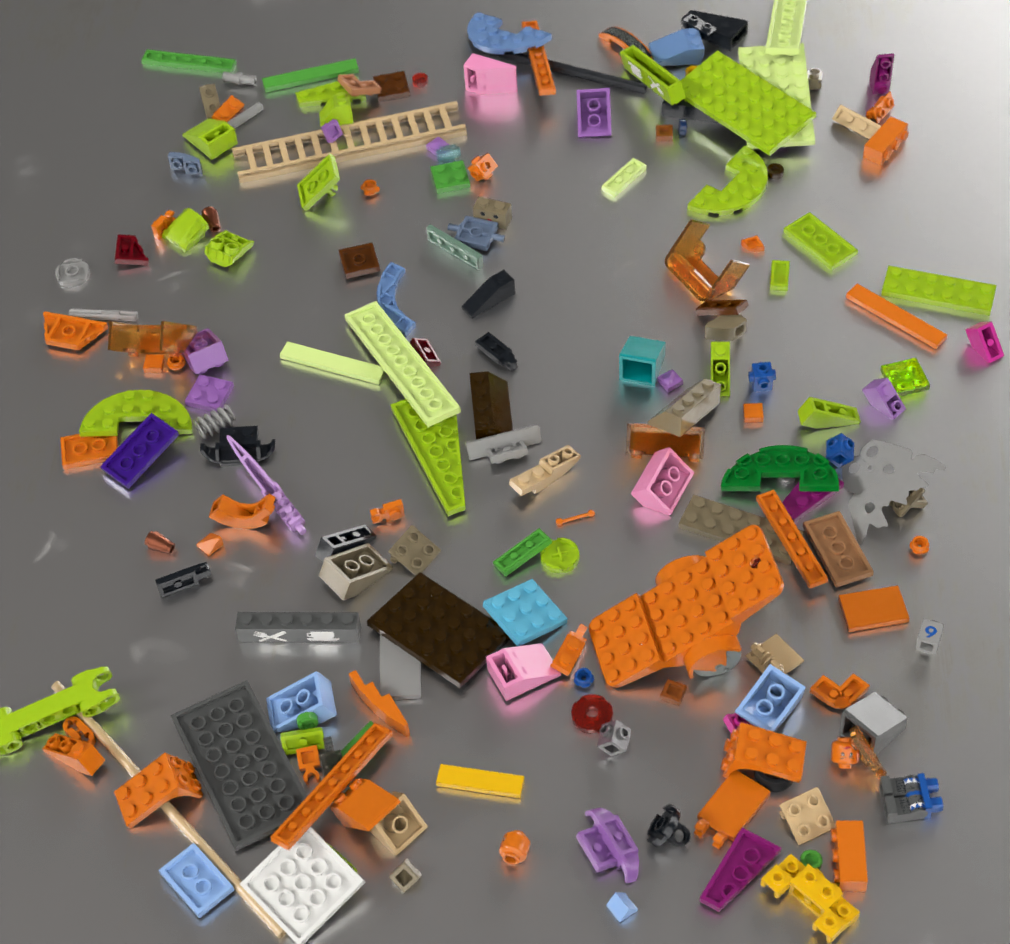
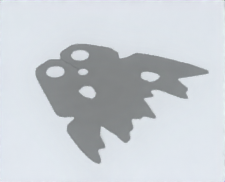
[842,440,946,545]

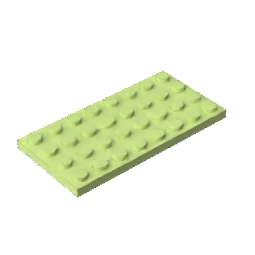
[738,43,815,149]

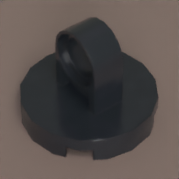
[647,804,690,847]

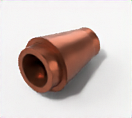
[201,206,221,232]
[145,531,175,554]

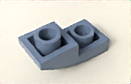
[168,152,203,174]

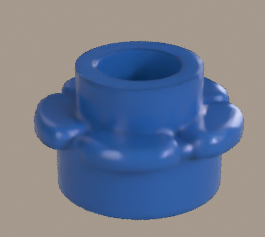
[574,668,594,688]

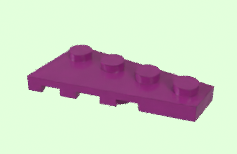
[782,478,844,523]
[699,828,782,912]

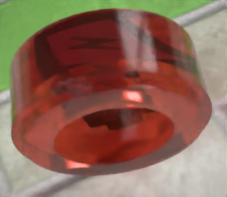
[412,73,429,88]

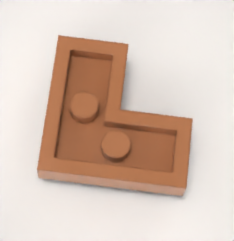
[337,74,381,97]

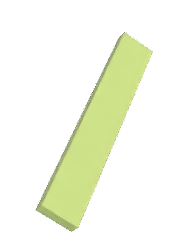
[280,341,386,385]

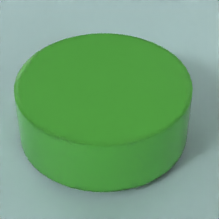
[296,712,318,730]
[800,850,823,870]

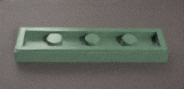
[426,224,483,270]

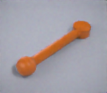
[556,510,595,527]

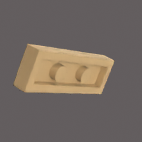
[832,104,881,139]

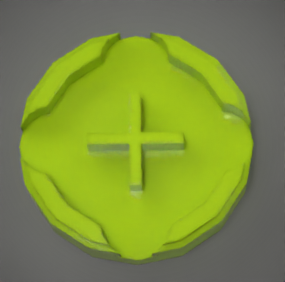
[540,537,580,574]

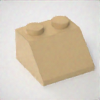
[370,791,428,856]

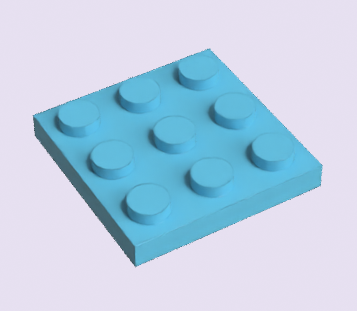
[483,579,568,646]

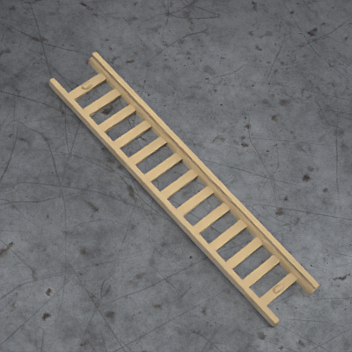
[232,101,467,183]

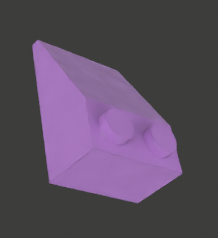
[577,88,612,138]
[175,328,229,374]

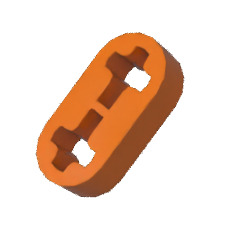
[63,716,96,746]

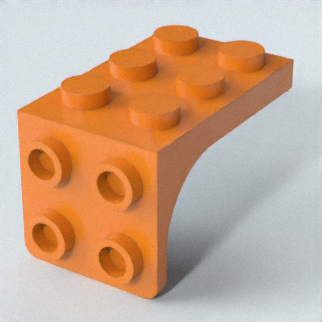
[721,722,807,783]
[114,753,203,828]

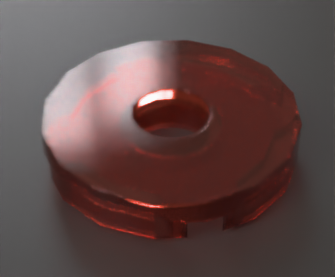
[571,694,613,734]

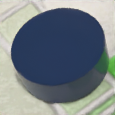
[678,119,687,136]

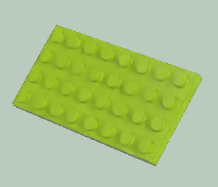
[680,50,816,156]

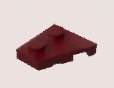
[115,234,149,266]

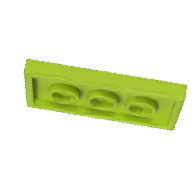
[783,212,858,271]

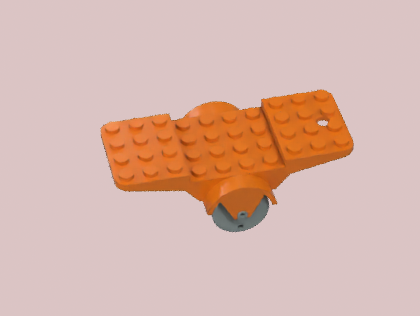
[589,525,784,688]

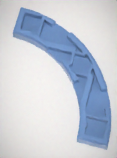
[377,262,416,338]

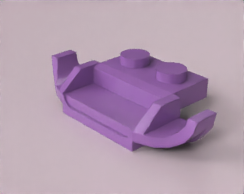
[576,807,639,884]

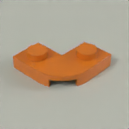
[810,673,870,709]

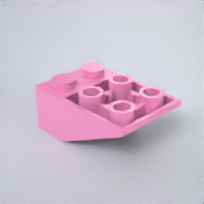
[463,53,518,94]
[486,643,561,701]

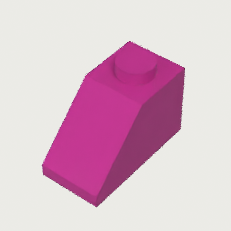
[965,322,1004,363]

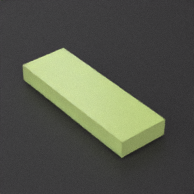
[601,158,647,197]

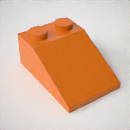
[329,778,401,831]

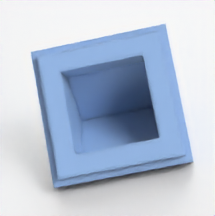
[606,892,638,923]

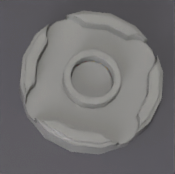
[55,258,91,287]

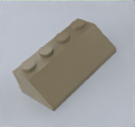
[648,379,721,437]

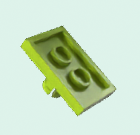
[297,153,340,211]

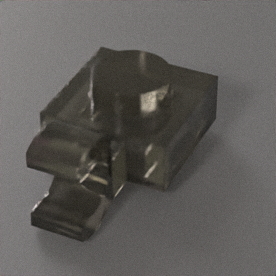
[320,736,343,776]

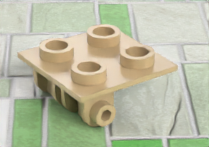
[745,633,804,674]
[779,786,835,845]

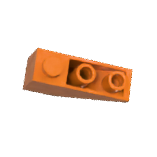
[42,733,105,776]

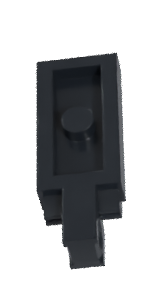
[475,332,518,371]
[155,562,212,598]

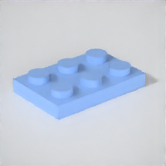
[159,843,234,918]

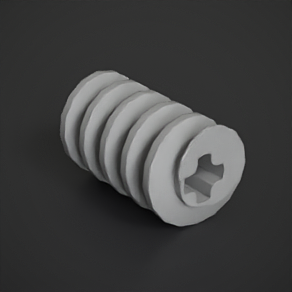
[193,404,236,440]

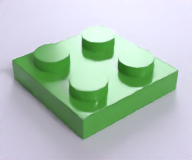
[430,160,471,194]

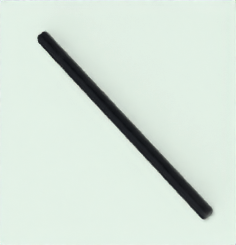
[483,51,648,94]

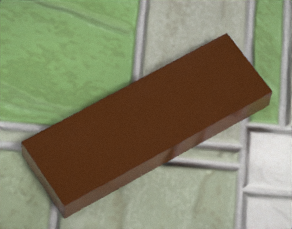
[695,300,749,315]

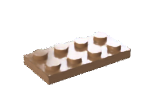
[803,511,874,588]

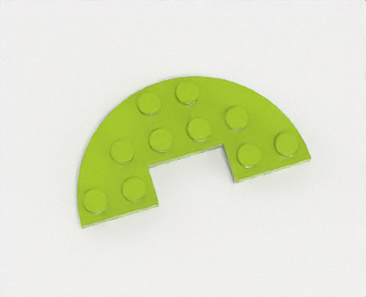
[687,145,768,216]
[79,390,193,437]

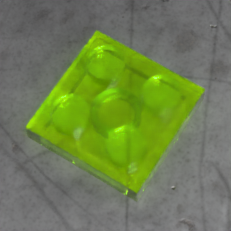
[880,358,930,397]

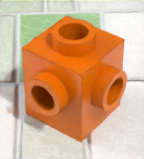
[467,153,498,182]

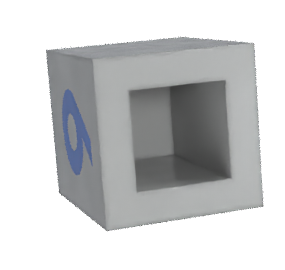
[915,619,944,655]

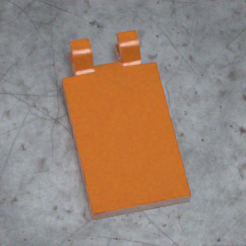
[694,770,771,850]

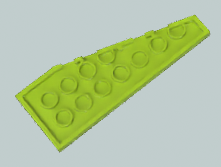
[390,399,466,516]

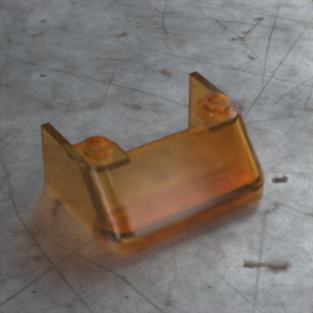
[665,219,750,302]
[108,321,197,357]
[625,423,706,462]

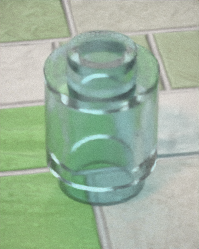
[436,144,461,164]

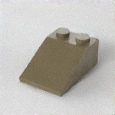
[319,543,393,601]

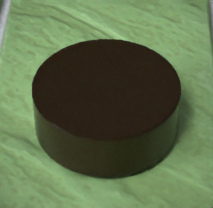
[767,163,784,179]

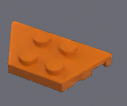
[43,311,108,350]

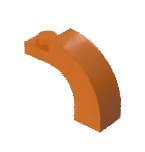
[209,494,275,529]

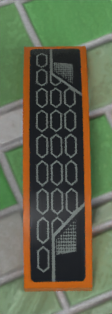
[599,27,652,59]

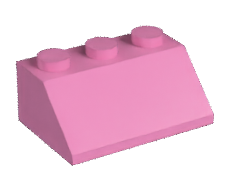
[631,447,694,516]

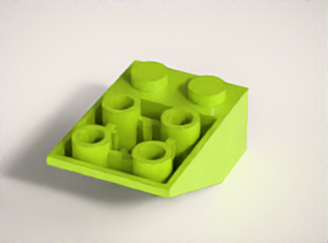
[182,118,238,160]

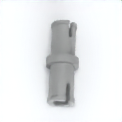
[222,72,256,86]

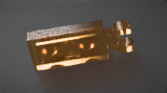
[849,726,887,781]

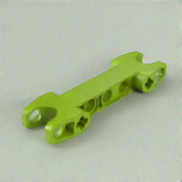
[0,666,120,755]

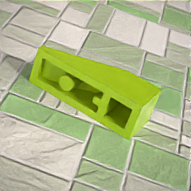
[798,397,861,429]

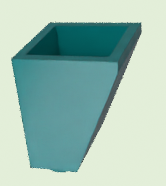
[619,336,666,387]

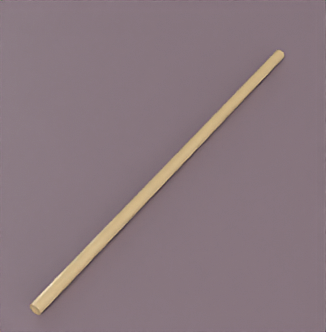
[51,681,286,938]

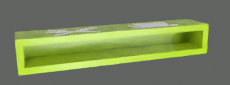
[619,45,686,105]

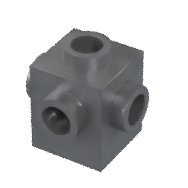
[597,719,631,756]

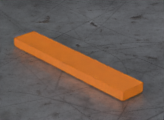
[846,284,947,349]
[756,490,828,589]

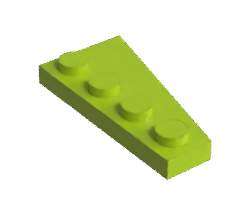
[295,76,366,107]

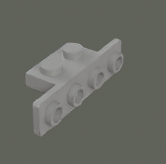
[466,424,542,464]

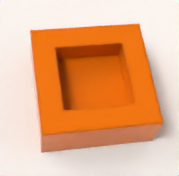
[143,354,165,373]
[743,403,764,423]

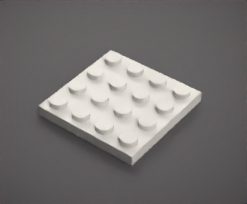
[240,827,365,944]

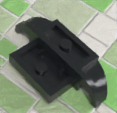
[200,426,275,466]

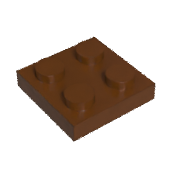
[373,71,410,102]
[339,242,380,279]

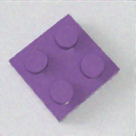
[185,374,234,412]

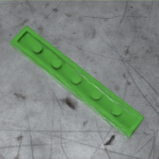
[142,50,237,73]
[262,58,359,93]

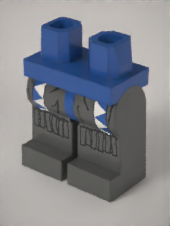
[879,773,944,824]

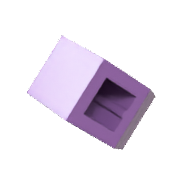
[862,378,906,420]

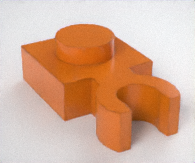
[151,210,176,240]
[370,499,405,524]
[296,745,321,785]

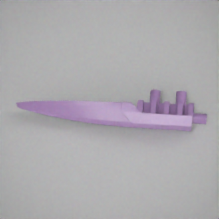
[227,435,306,535]

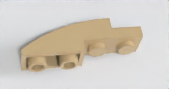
[509,445,581,496]

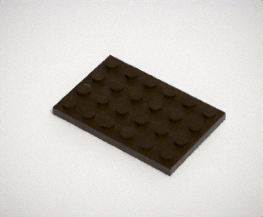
[367,572,510,688]

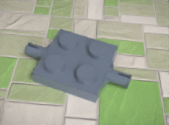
[447,216,505,251]

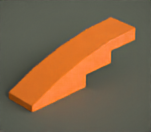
[348,670,410,737]

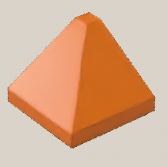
[196,533,223,557]

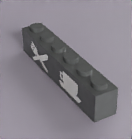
[235,612,361,643]

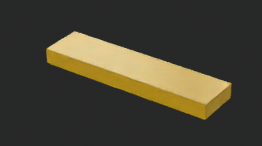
[436,764,525,799]

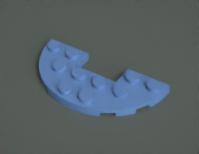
[467,12,552,55]

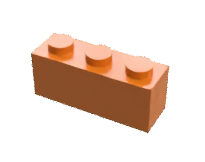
[863,116,909,165]
[831,820,868,892]

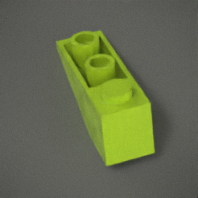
[710,342,730,397]

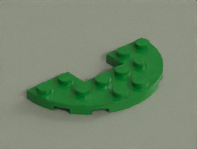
[721,445,839,492]

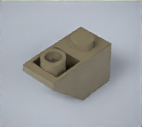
[704,314,747,341]

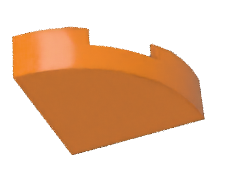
[741,235,765,252]

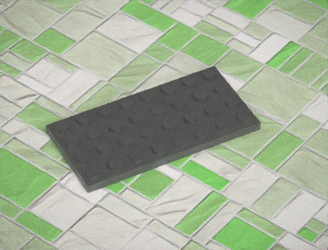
[171,680,307,851]

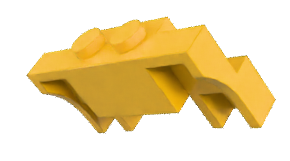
[761,854,860,944]

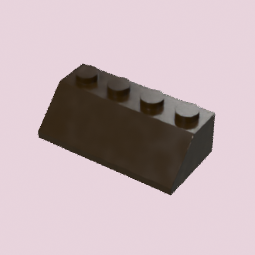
[469,371,513,440]

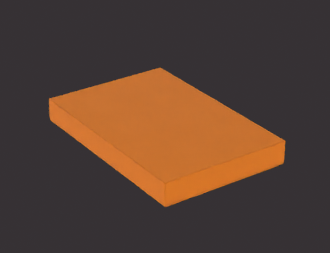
[60,434,119,470]
[838,585,910,632]

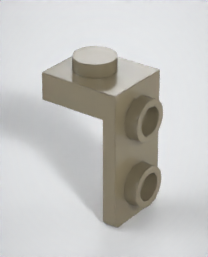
[199,84,221,118]

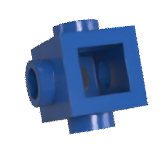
[748,362,776,392]
[826,433,854,468]

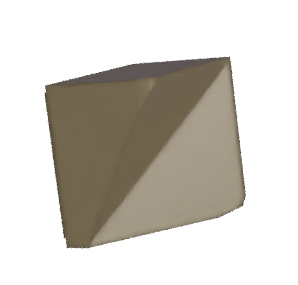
[389,858,422,893]

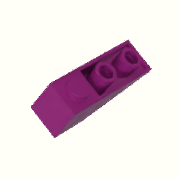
[869,53,894,95]

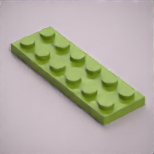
[881,265,997,316]

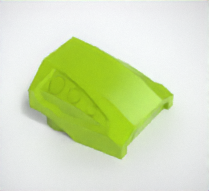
[162,208,209,253]
[204,230,254,267]

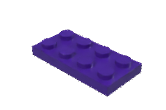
[100,413,179,489]

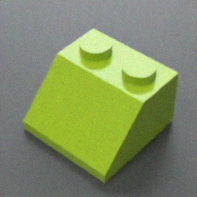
[319,92,353,127]

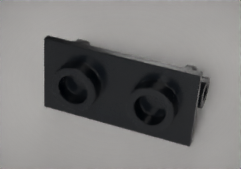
[682,14,717,41]

